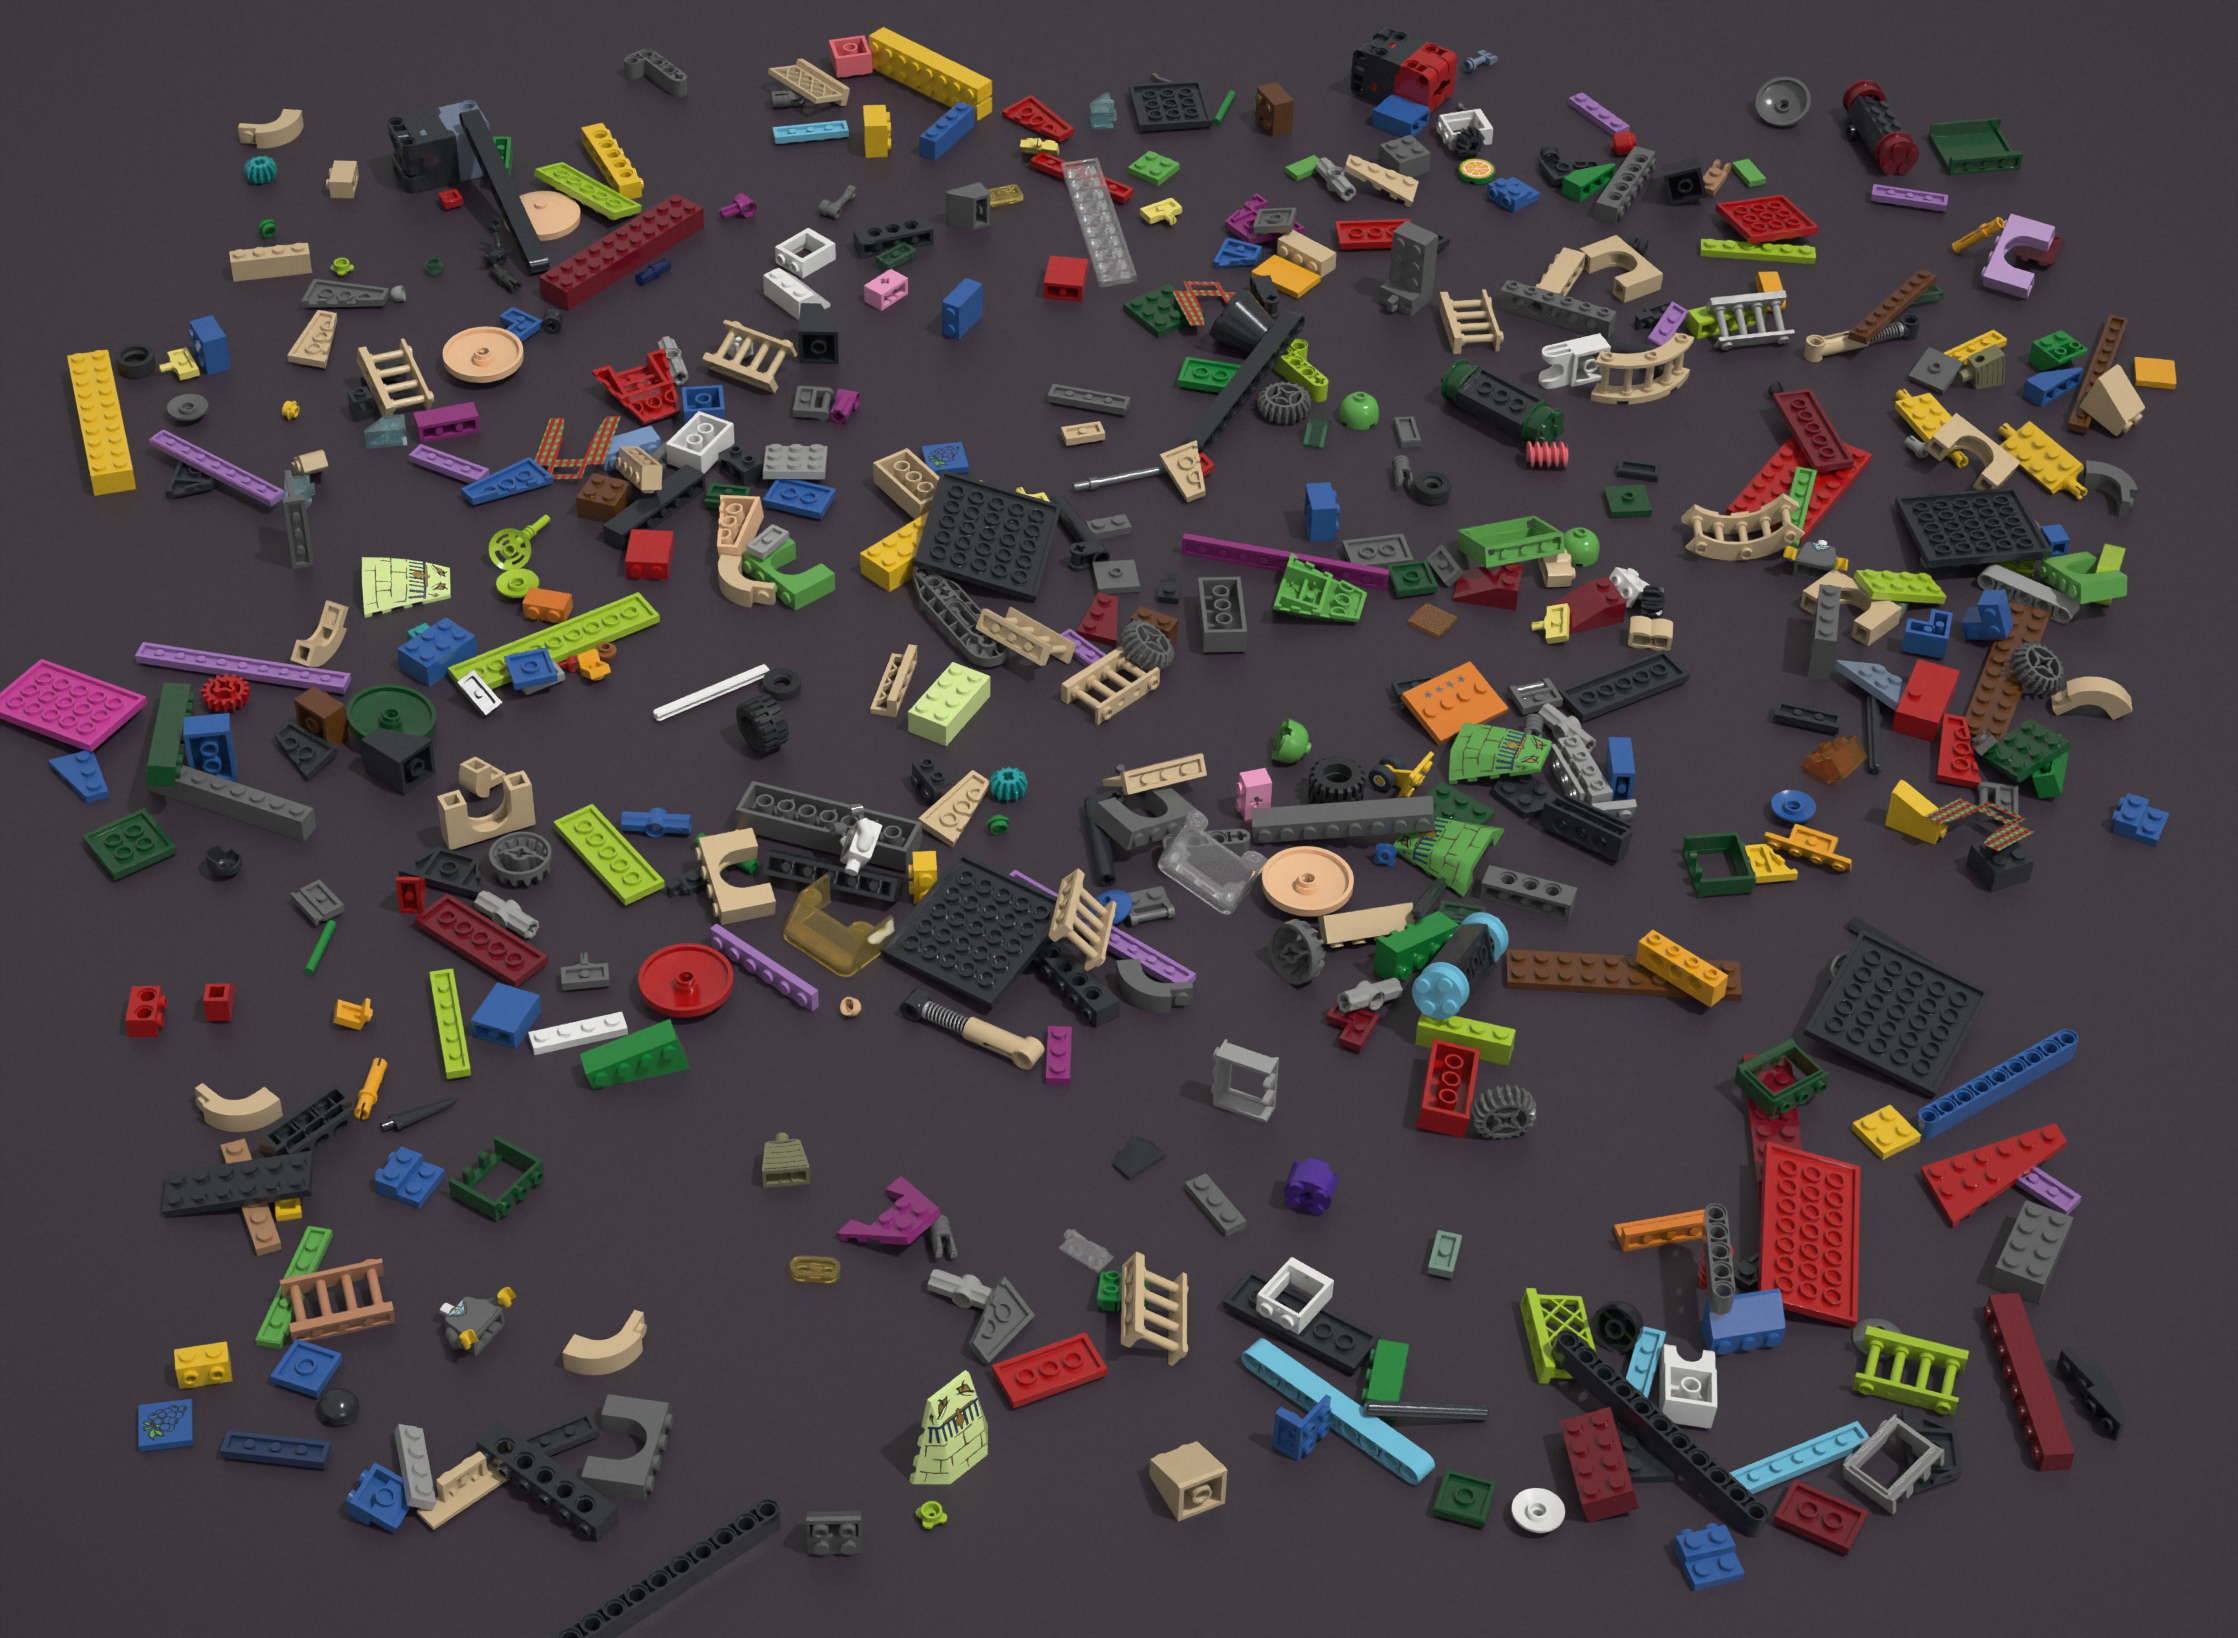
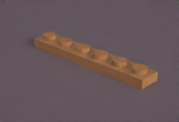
[220,1138,282,1256]

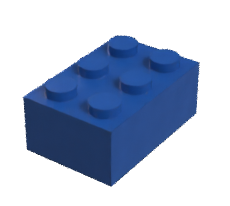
[397,617,478,687]
[183,713,238,781]

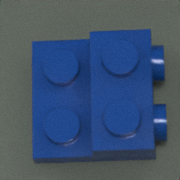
[1487,177,1540,213]
[2111,793,2169,847]
[374,1147,445,1209]
[344,1463,411,1533]
[1674,1523,1745,1591]

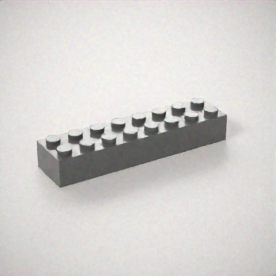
[735,781,922,872]

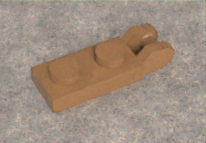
[1703,159,1732,196]

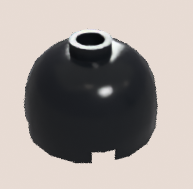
[1591,1300,1644,1353]

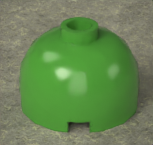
[1339,392,1379,430]
[1564,527,1600,567]
[1272,718,1311,764]

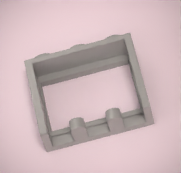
[1211,1039,1279,1124]
[1843,1414,1944,1515]

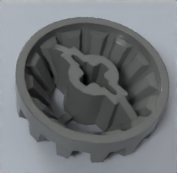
[489,832,552,887]
[1269,919,1326,985]

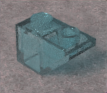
[1089,92,1117,129]

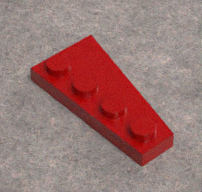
[1002,95,1074,142]
[1936,713,1981,789]

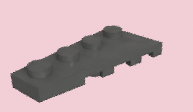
[301,279,390,308]

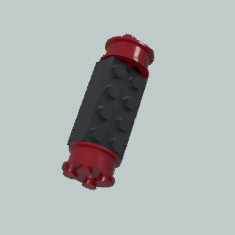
[1842,80,1919,175]

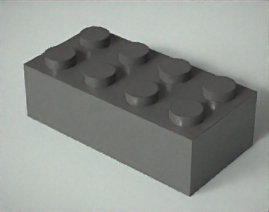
[1197,577,1247,652]
[1991,1200,2074,1304]

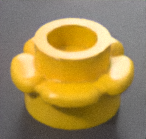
[282,401,300,420]

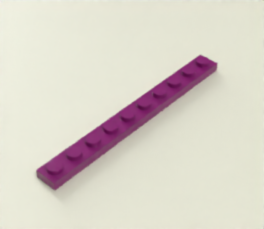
[1182,533,1389,591]

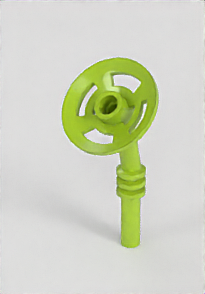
[489,515,550,570]

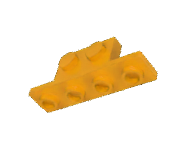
[1764,824,1852,871]

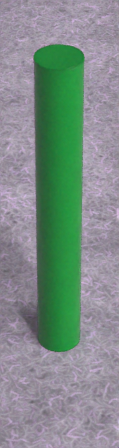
[1213,90,1235,125]
[304,920,336,975]

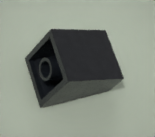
[1662,157,1707,206]
[798,303,839,364]
[361,728,436,796]

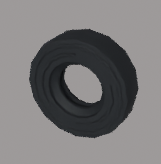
[762,668,801,701]

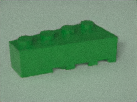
[1374,911,1459,981]
[580,1019,690,1089]

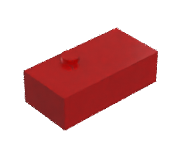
[1892,659,1960,743]
[1416,1039,1480,1138]

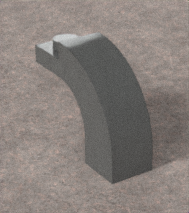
[2082,460,2137,518]
[1116,959,1193,1013]

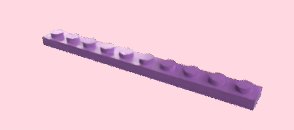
[135,642,351,694]
[1009,870,1196,983]

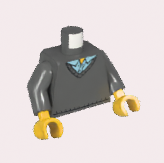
[1783,540,1848,581]
[439,1287,516,1357]

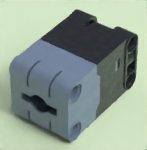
[387,100,489,193]

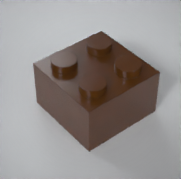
[1254,82,1294,137]
[576,473,633,523]
[294,686,349,747]

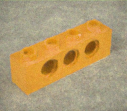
[1636,930,1728,1007]

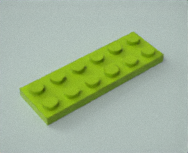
[534,162,641,220]
[553,804,665,906]

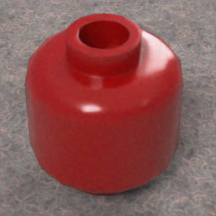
[1609,131,1637,157]

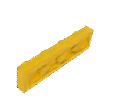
[1944,330,2007,365]

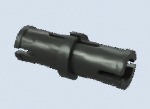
[490,264,522,293]

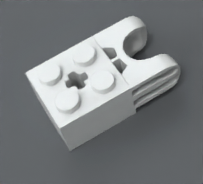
[1538,333,1611,389]
[1659,1344,1717,1429]

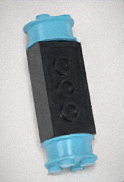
[1412,912,1508,1019]

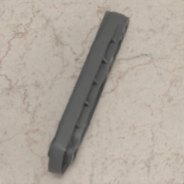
[913,566,1009,667]

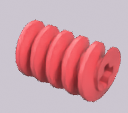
[1526,441,1568,467]

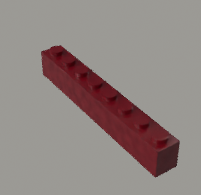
[1983,1293,2075,1472]

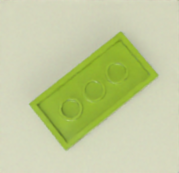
[1854,569,1947,604]

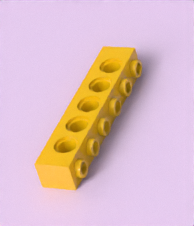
[581,123,644,199]

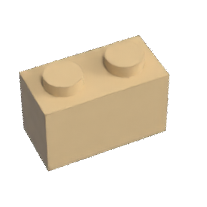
[326,161,359,198]

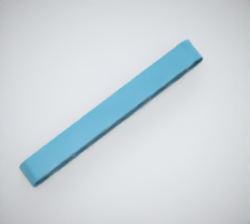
[1241,1338,1435,1485]

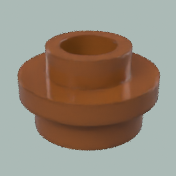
[595,642,617,662]

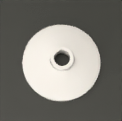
[1512,1488,1565,1533]

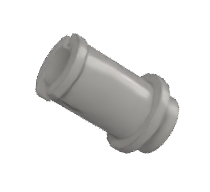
[1904,436,1929,458]

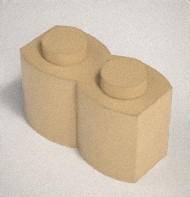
[291,450,328,477]
[1538,548,1576,587]
[1628,616,1673,651]

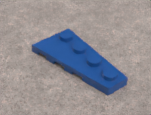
[461,457,554,505]

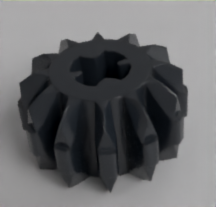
[1453,126,1485,159]
[1641,584,1665,620]

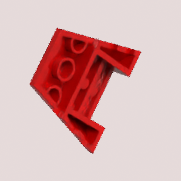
[592,348,681,424]

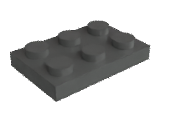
[1342,534,1414,569]

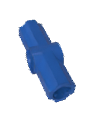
[621,808,692,838]

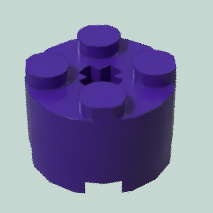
[1283,1158,1339,1216]

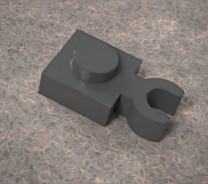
[1971,729,1997,756]

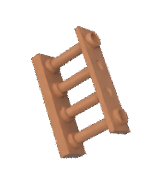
[280,1258,395,1343]

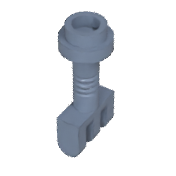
[1462,50,1498,72]

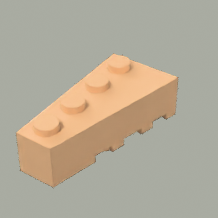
[717,495,764,562]

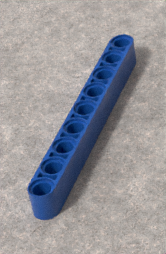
[1915,1029,2079,1139]

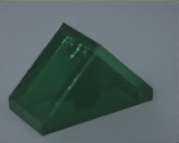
[1303,416,1333,450]

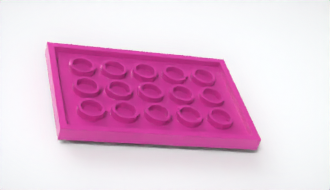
[0,659,147,752]

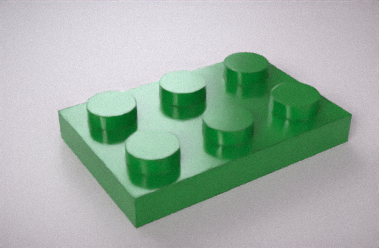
[1178,357,1241,393]

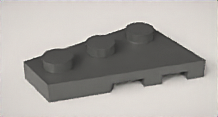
[968,1276,1035,1365]

